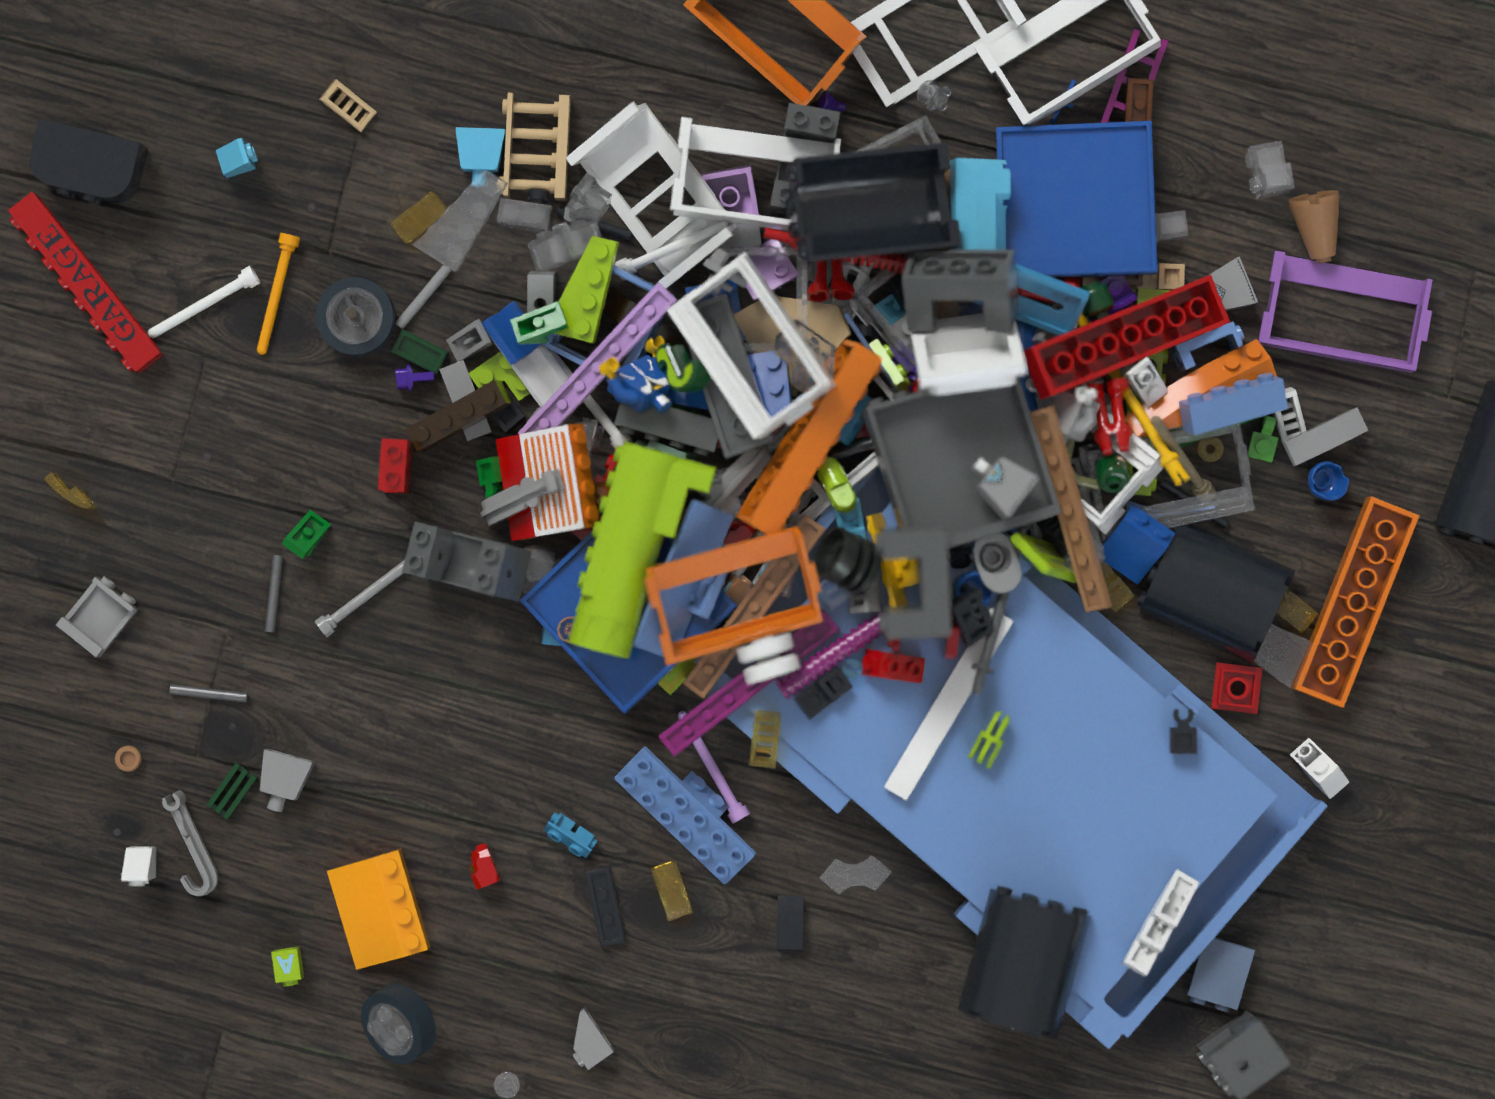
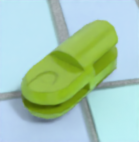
[818,457,857,513]
[967,711,1010,769]

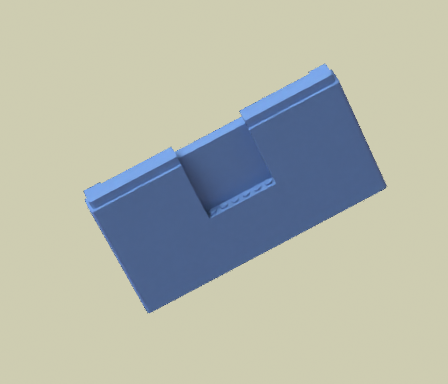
[695,467,1327,1049]

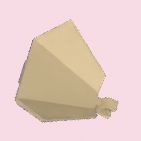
[734,296,851,397]

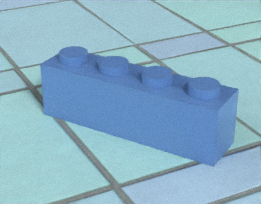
[1178,373,1288,435]

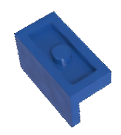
[482,301,543,365]

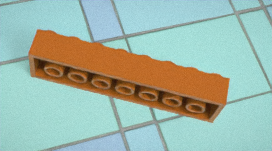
[735,340,883,535]
[1291,496,1420,708]

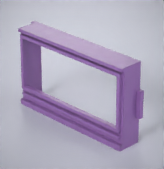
[1258,251,1433,373]

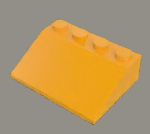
[327,849,431,970]

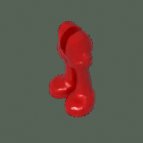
[806,259,855,302]
[1082,378,1132,456]

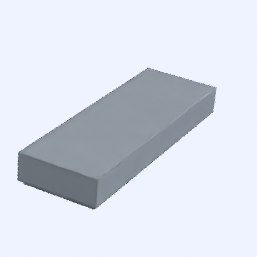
[439,360,492,441]

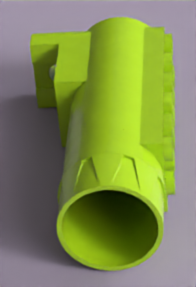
[568,442,715,659]

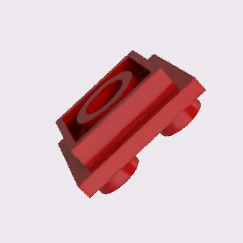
[1211,662,1263,714]

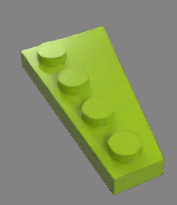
[555,236,619,343]

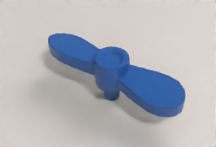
[1050,79,1076,124]

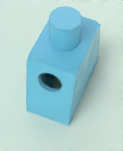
[456,127,506,187]

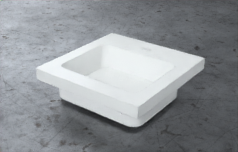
[910,313,1027,395]

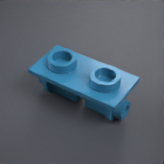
[543,812,598,858]

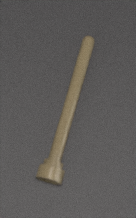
[1151,416,1216,502]

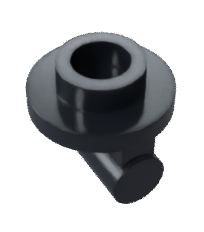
[948,543,974,569]

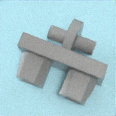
[703,248,748,294]

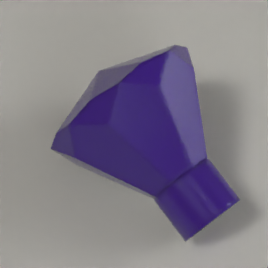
[818,91,846,113]

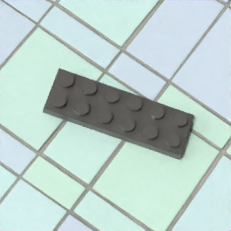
[687,294,776,459]

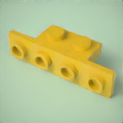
[867,513,919,606]

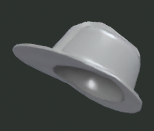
[973,533,1021,593]

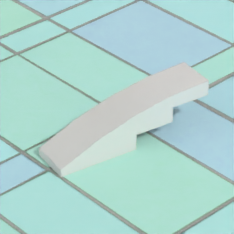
[1122,869,1199,976]

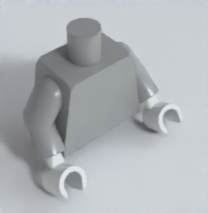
[1026,378,1100,445]

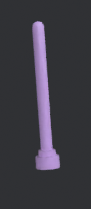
[678,711,750,824]

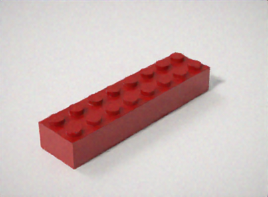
[1023,275,1230,400]

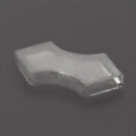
[819,855,892,894]

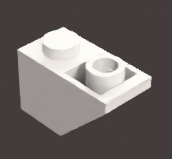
[1123,357,1168,407]
[1290,738,1349,799]
[121,846,156,886]

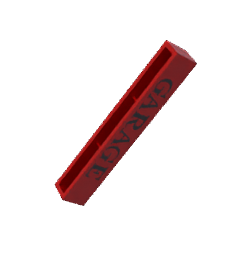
[8,191,164,374]

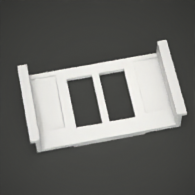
[566,102,738,289]

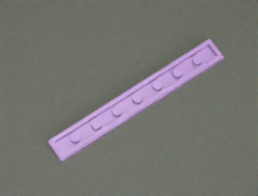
[518,282,678,434]

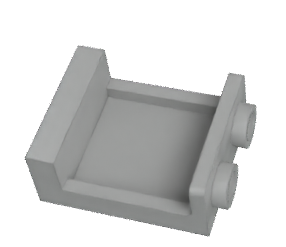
[56,576,139,657]

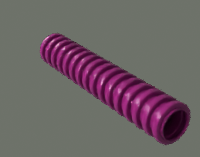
[775,611,885,699]

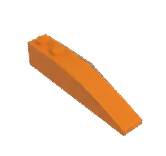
[1124,339,1277,438]

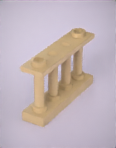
[499,92,571,201]

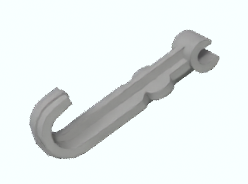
[703,445,772,510]
[480,469,565,526]
[162,790,218,896]

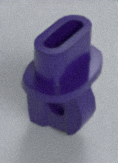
[396,364,434,392]

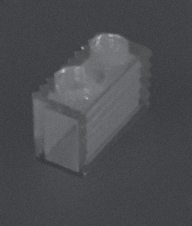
[497,198,553,234]

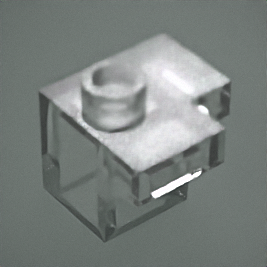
[564,173,612,225]

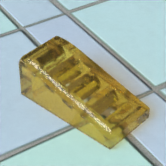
[749,710,781,768]

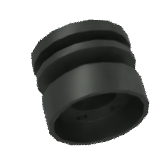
[814,526,882,594]

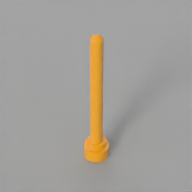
[257,232,300,355]

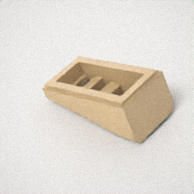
[319,79,377,132]

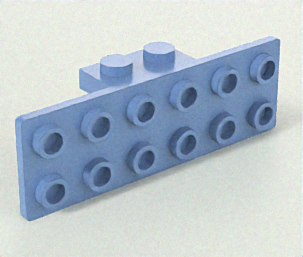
[632,500,733,657]
[614,747,756,884]

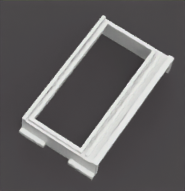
[975,0,1161,126]
[670,117,841,231]
[667,252,836,440]
[1063,386,1163,535]

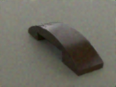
[603,289,692,358]

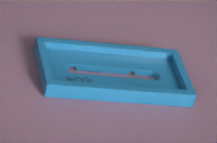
[972,264,1089,336]

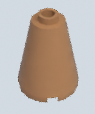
[1288,190,1340,263]

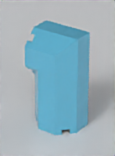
[950,158,1011,250]

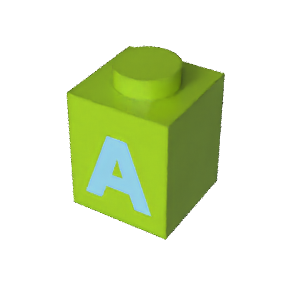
[271,946,304,986]

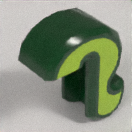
[656,344,712,393]

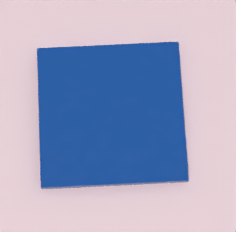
[996,121,1157,278]
[520,531,738,714]

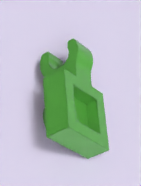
[1246,416,1278,463]

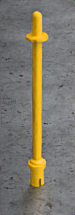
[1077,313,1190,487]

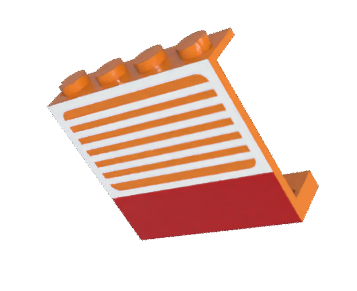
[496,423,599,541]

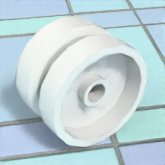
[736,633,801,685]

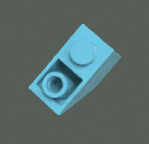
[216,138,258,178]

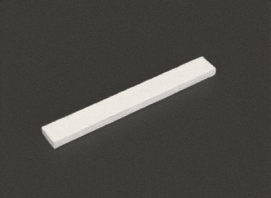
[884,608,1013,801]

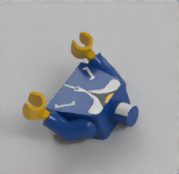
[599,336,672,413]

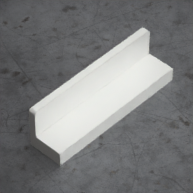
[486,331,568,407]

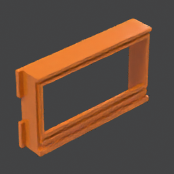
[683,0,867,106]
[644,526,823,665]

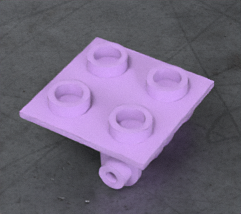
[733,239,799,301]

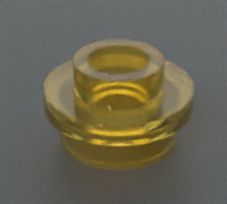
[1197,436,1224,462]

